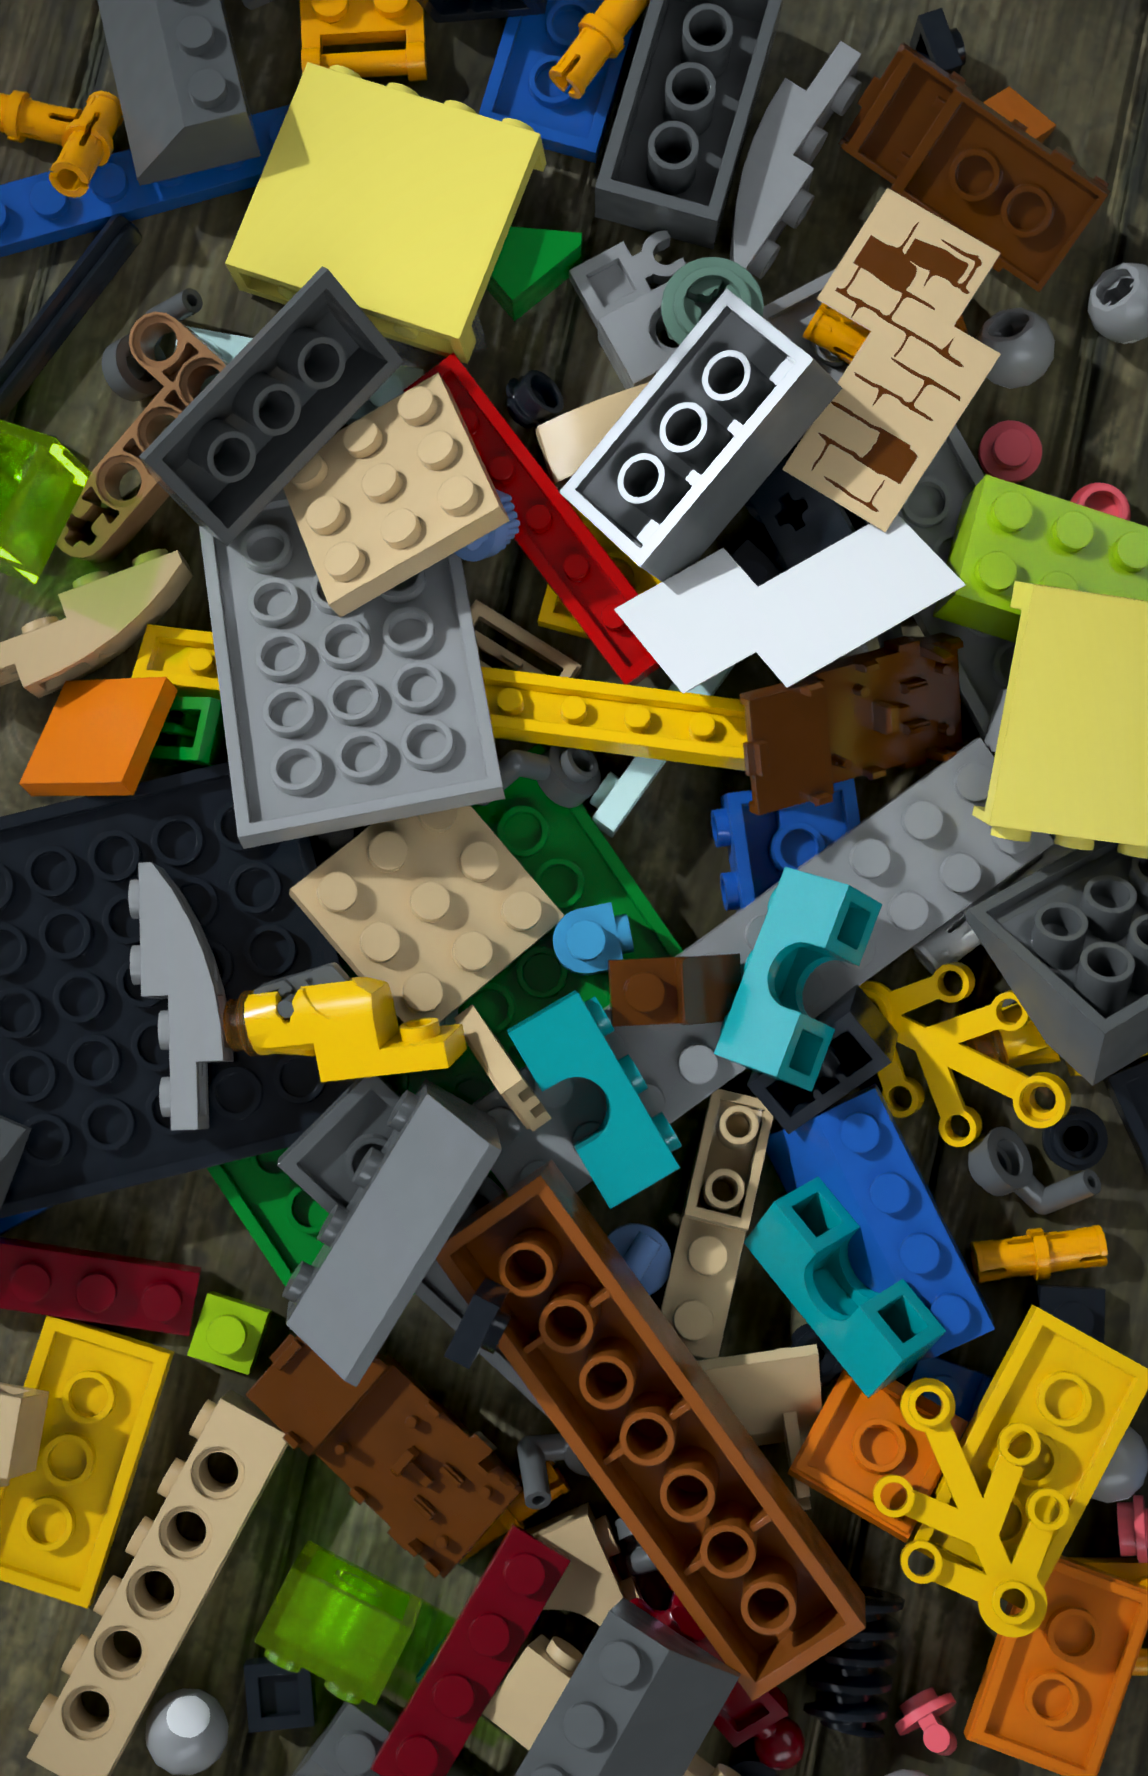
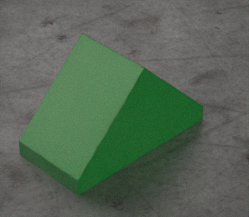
[486,226,582,322]
[148,696,228,770]

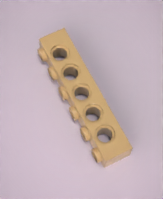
[27,1390,288,1776]

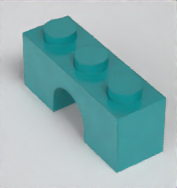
[714,867,882,1092]
[507,990,682,1209]
[744,1176,946,1398]

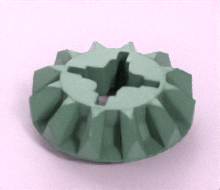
[661,257,764,345]

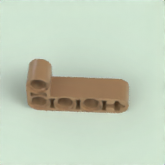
[52,312,229,563]

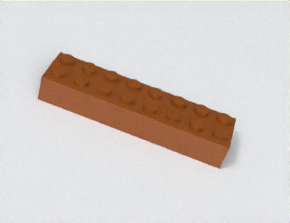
[436,1159,866,1701]

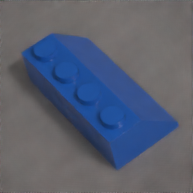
[766,1083,995,1361]

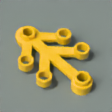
[859,962,1071,1147]
[873,1378,1070,1638]

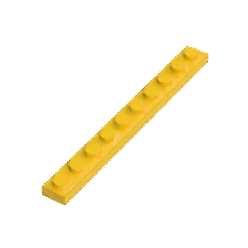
[131,624,747,771]

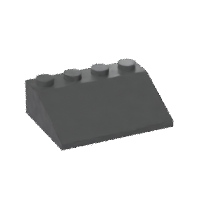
[966,840,1148,1086]

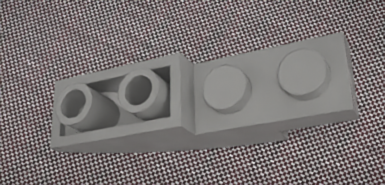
[730,41,862,279]
[128,862,234,1130]

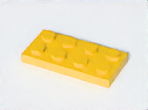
[907,1305,1148,1610]
[0,1315,175,1609]

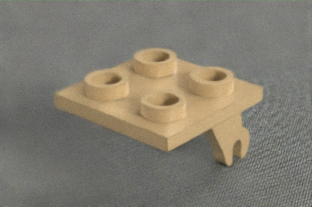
[697,1344,822,1510]

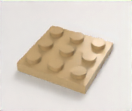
[283,373,510,618]
[289,806,564,1025]

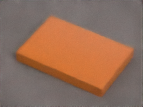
[963,1555,1148,1776]

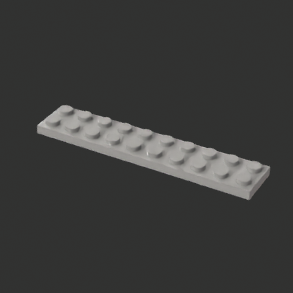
[472,738,1054,1192]

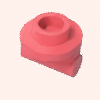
[895,1687,957,1756]

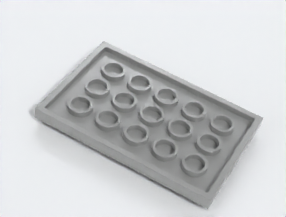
[199,489,505,849]

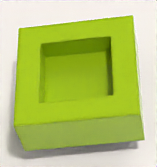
[187,1291,272,1375]

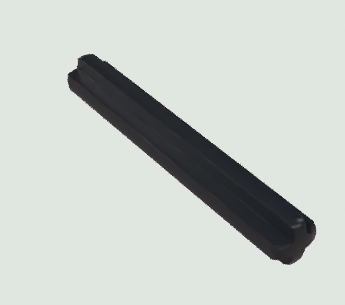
[0,214,142,424]

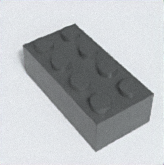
[595,0,783,249]

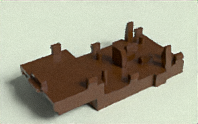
[838,42,1111,293]
[740,632,966,816]
[245,1333,523,1579]

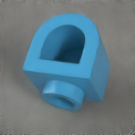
[553,902,634,976]

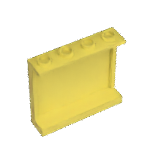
[225,62,547,364]
[972,581,1148,859]

